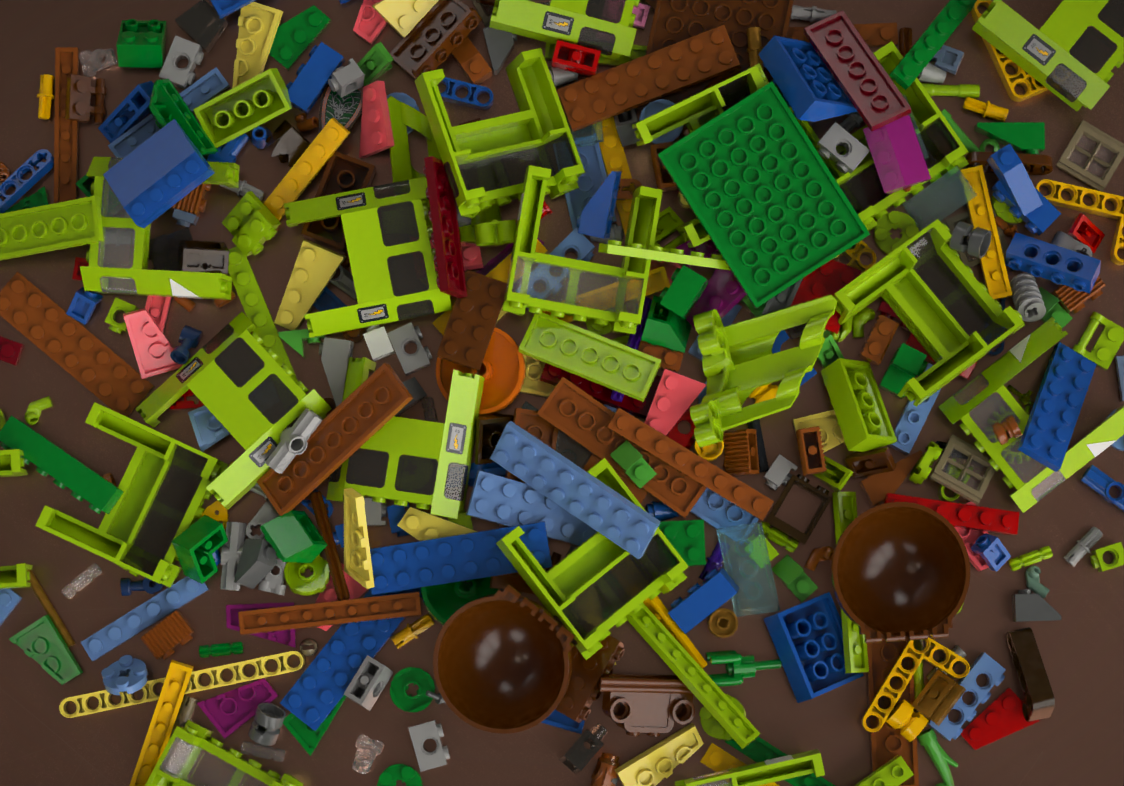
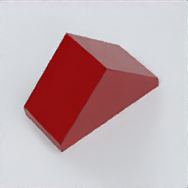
[1066,213,1105,254]

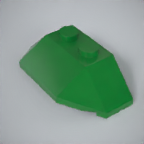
[149,79,218,155]

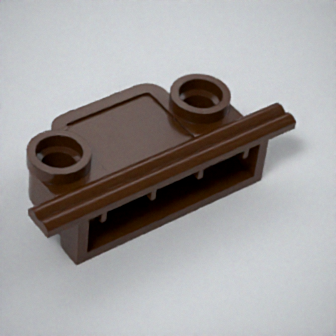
[598,673,695,737]

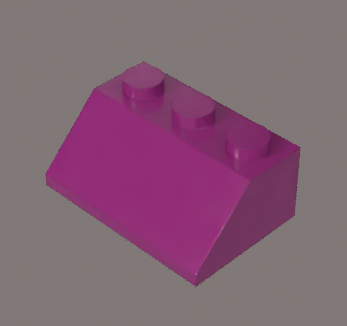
[863,115,931,194]

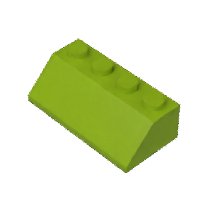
[193,68,292,148]
[821,358,897,452]

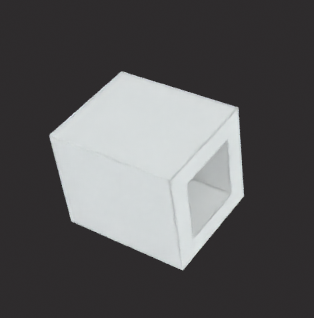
[363,325,395,361]

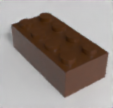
[301,151,376,253]
[436,270,508,371]

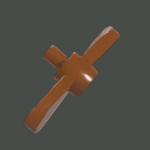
[994,216,1021,238]

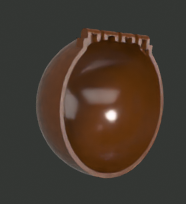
[831,502,970,643]
[433,585,575,734]

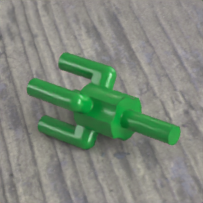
[706,650,781,687]

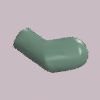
[1025,565,1050,599]

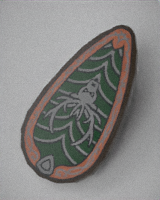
[319,84,364,132]

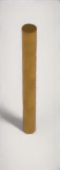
[27,570,75,648]

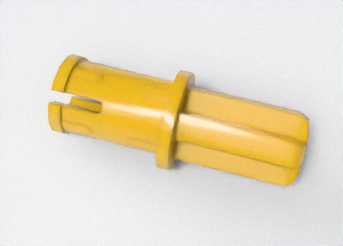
[36,74,55,120]
[963,97,1009,122]
[391,614,434,649]

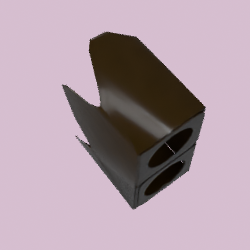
[264,120,311,167]

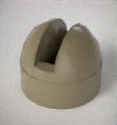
[300,638,318,656]

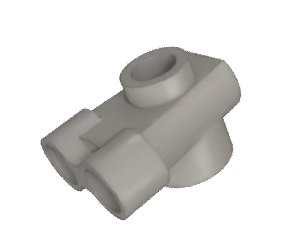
[258,559,287,596]

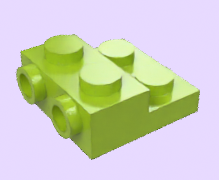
[221,191,281,256]

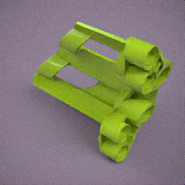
[381,96,517,247]
[690,294,838,448]

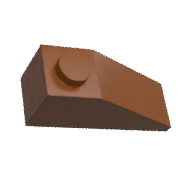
[451,36,493,85]
[859,450,923,506]

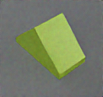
[813,456,853,492]

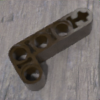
[1006,627,1055,722]

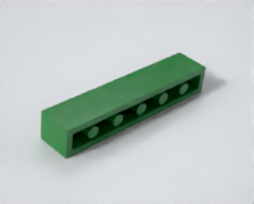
[0,415,124,514]

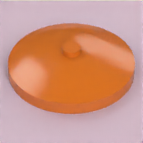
[436,327,526,414]

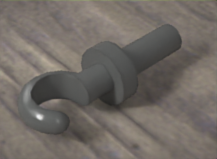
[426,690,450,709]

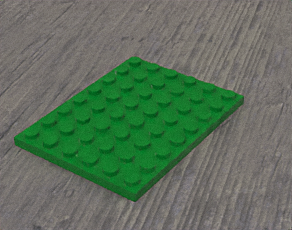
[657,81,870,309]

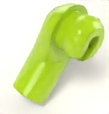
[852,307,876,338]
[24,396,53,425]

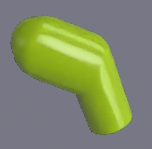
[830,317,853,342]

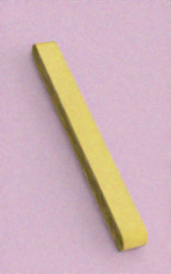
[59,651,305,718]

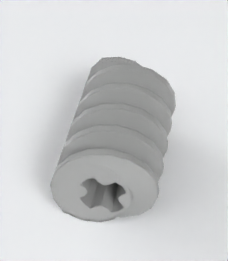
[1010,273,1046,322]

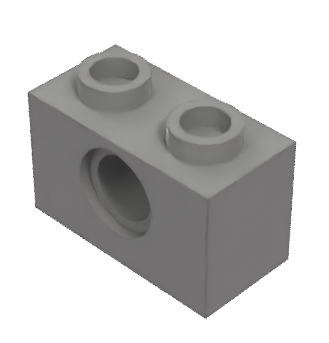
[159,35,204,90]
[815,122,870,174]
[387,322,432,376]
[344,655,394,711]
[408,720,450,772]

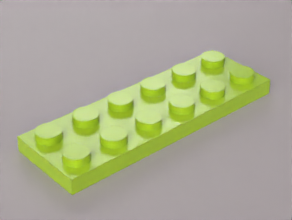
[0,196,104,261]
[518,312,661,402]

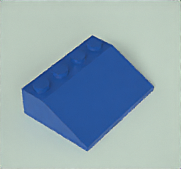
[758,35,858,122]
[103,119,215,228]
[764,592,864,703]

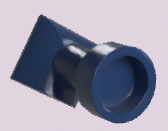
[170,325,203,364]
[120,574,164,596]

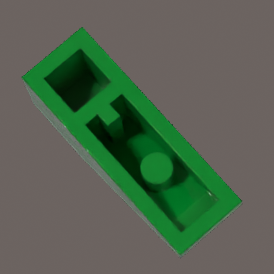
[974,122,1045,154]

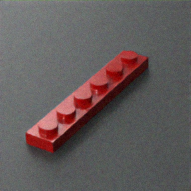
[885,493,1020,535]

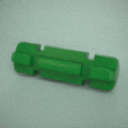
[199,642,244,658]

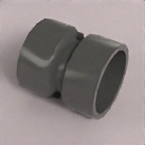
[950,221,991,258]
[248,703,286,746]

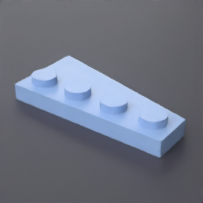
[188,379,280,452]

